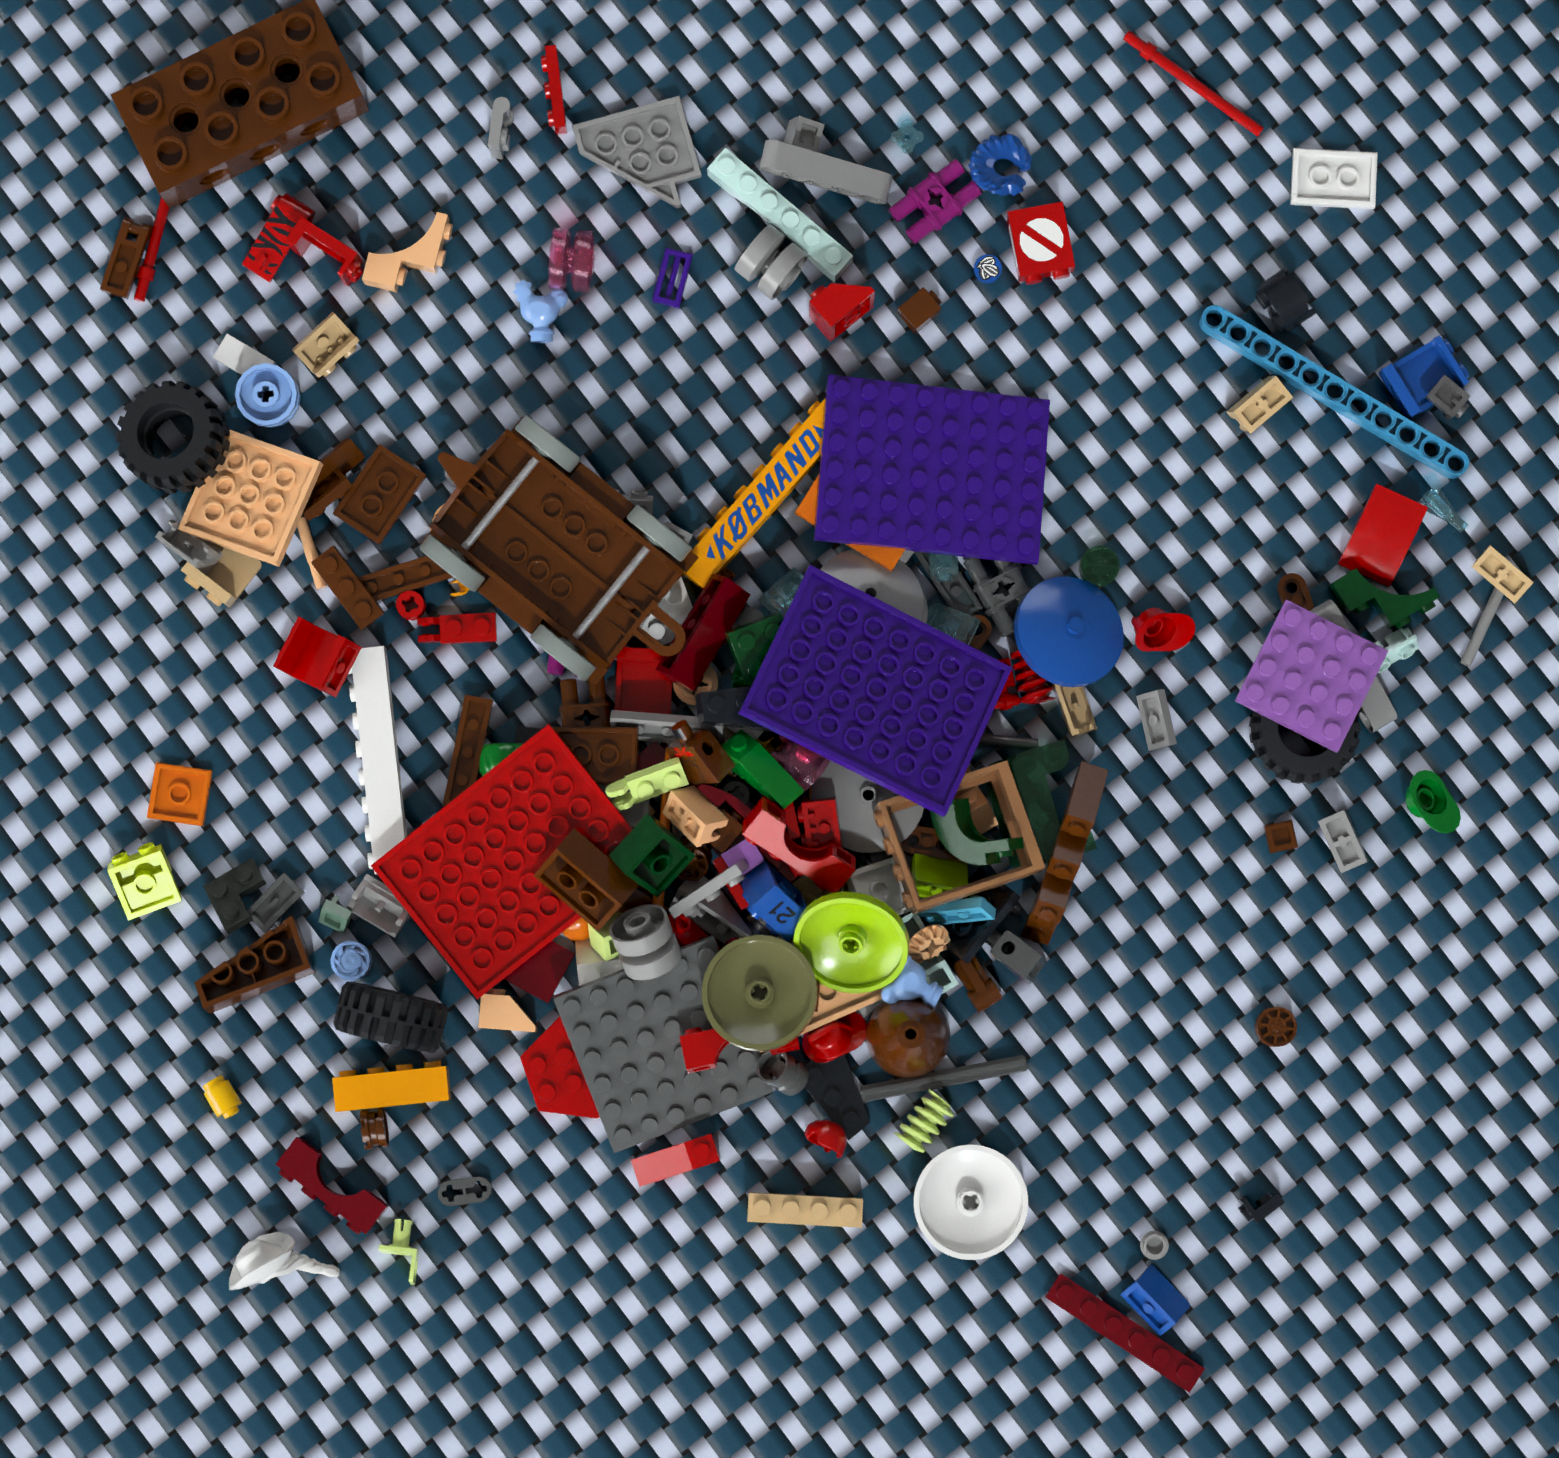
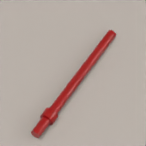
[1123,31,1264,137]
[134,197,170,302]

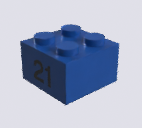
[740,859,807,942]

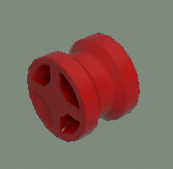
[396,590,426,621]

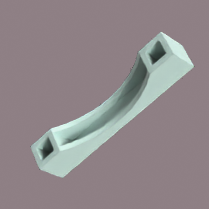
[707,148,853,283]

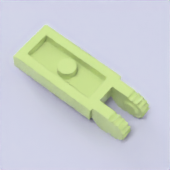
[605,757,689,811]

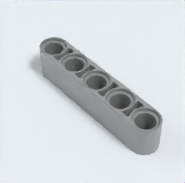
[759,140,892,204]
[1310,599,1397,733]

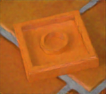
[147,762,213,827]

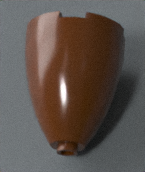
[866,997,951,1078]

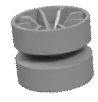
[734,224,808,300]
[609,904,682,980]

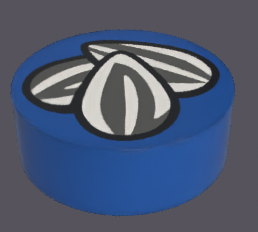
[973,254,1002,284]

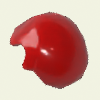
[804,1120,847,1158]

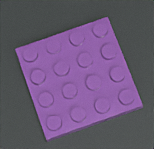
[1235,600,1388,753]

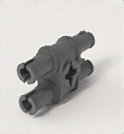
[963,558,1032,638]

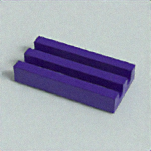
[652,248,693,309]

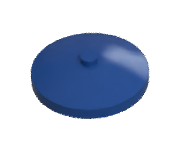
[1014,577,1124,687]

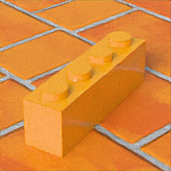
[332,1061,451,1112]

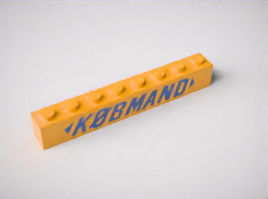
[685,399,825,590]

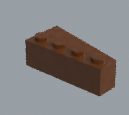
[194,915,316,1014]

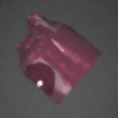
[771,735,830,792]

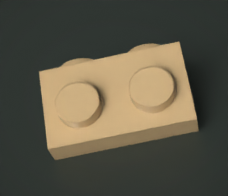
[292,312,360,378]

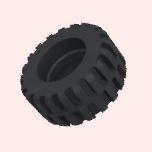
[116,381,230,494]
[1249,711,1361,784]
[333,981,448,1053]

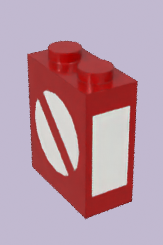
[1006,201,1075,285]

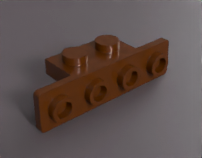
[303,437,365,521]

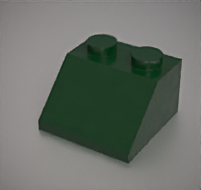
[609,814,696,898]

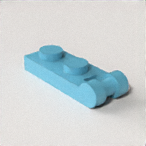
[917,895,996,925]

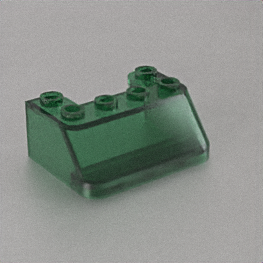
[985,740,1097,869]

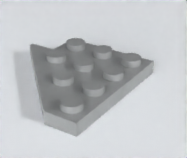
[572,96,702,208]

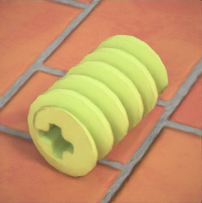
[894,1089,954,1153]

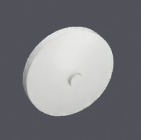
[913,1145,1028,1260]

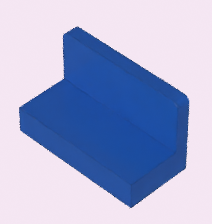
[1120,1264,1190,1336]

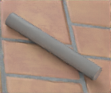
[1460,587,1504,667]

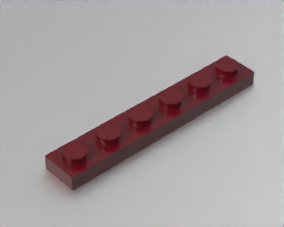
[1045,1273,1205,1393]

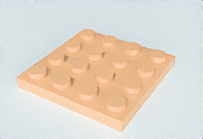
[178,430,323,567]

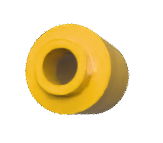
[203,1075,242,1119]

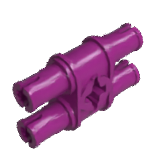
[888,159,982,244]

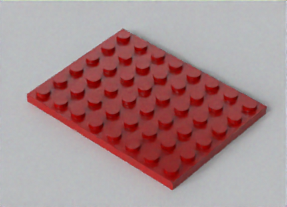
[371,723,633,999]

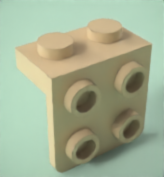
[181,542,262,608]

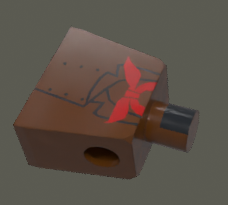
[667,720,735,785]

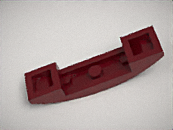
[697,784,782,870]

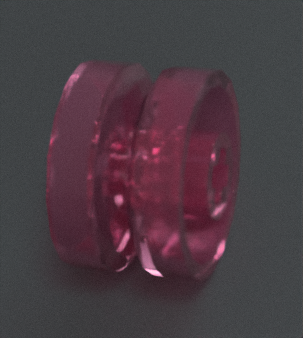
[548,228,595,292]

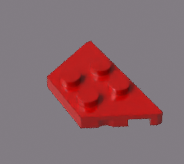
[520,1016,600,1119]

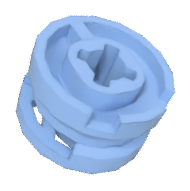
[330,941,373,981]

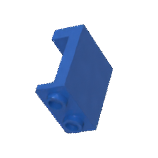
[1378,335,1469,420]

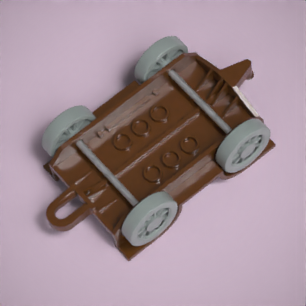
[420,415,699,685]

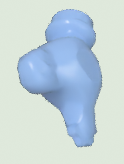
[513,280,568,343]
[881,955,944,1008]

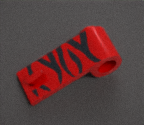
[242,193,316,283]

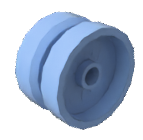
[235,363,301,428]

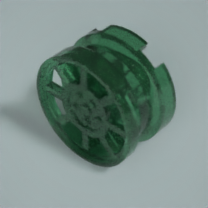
[1079,546,1120,588]

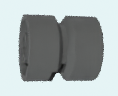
[756,1050,809,1096]

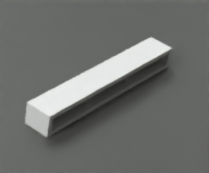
[348,646,407,876]

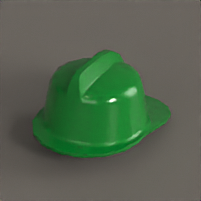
[1405,770,1461,834]

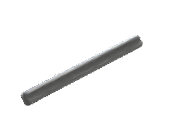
[860,1055,1028,1102]

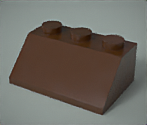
[533,828,639,932]

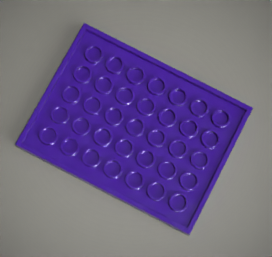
[814,374,1050,565]
[738,565,1012,817]

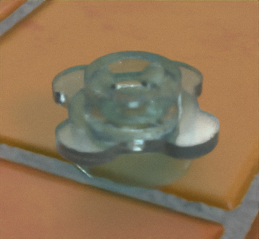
[890,120,924,154]

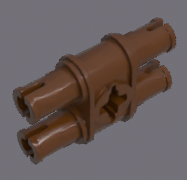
[558,677,612,727]

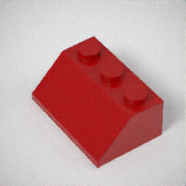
[809,283,875,343]

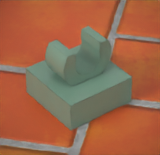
[318,895,352,934]

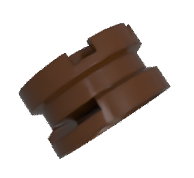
[678,836,713,880]
[1255,1007,1297,1047]
[360,1107,389,1150]

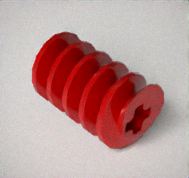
[1010,649,1056,704]

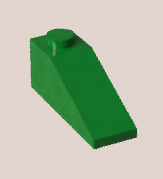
[722,729,804,810]

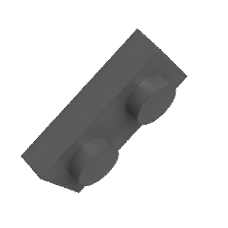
[248,873,305,933]

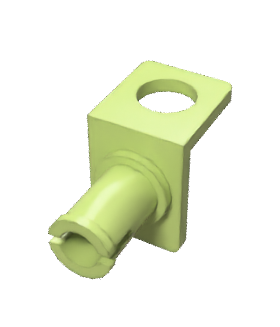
[379,1219,419,1285]

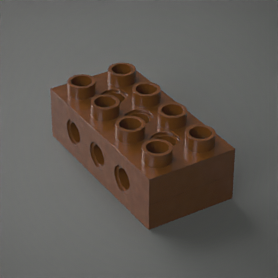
[110,0,369,208]

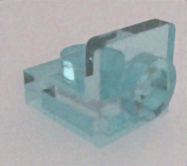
[929,553,958,581]

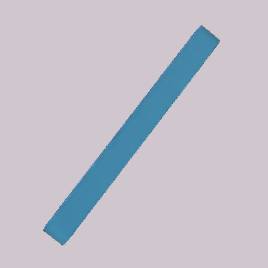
[1199,305,1469,479]

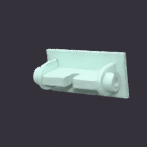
[1374,627,1418,673]

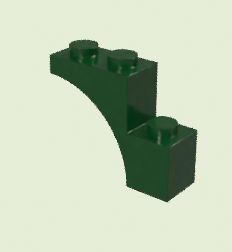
[1329,569,1440,629]

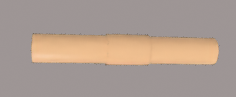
[297,517,327,589]

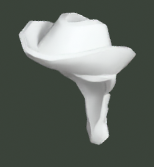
[229,1232,340,1290]

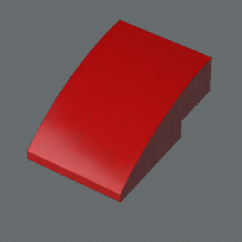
[1338,484,1428,588]

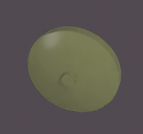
[702,935,817,1051]

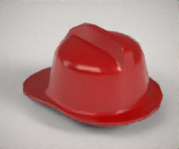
[1131,607,1195,652]
[802,1012,867,1063]

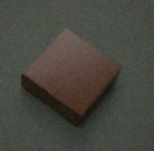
[1263,820,1298,854]

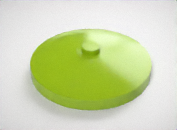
[793,892,909,993]

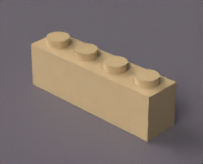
[747,1192,863,1228]

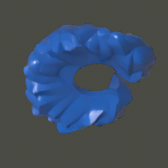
[968,134,1032,196]

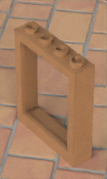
[873,760,1046,914]

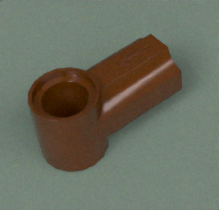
[952,956,1003,1013]

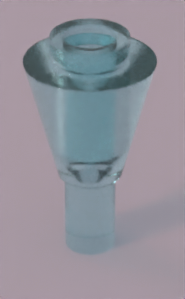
[1421,488,1468,533]

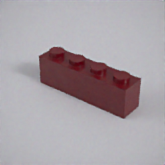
[655,573,751,691]

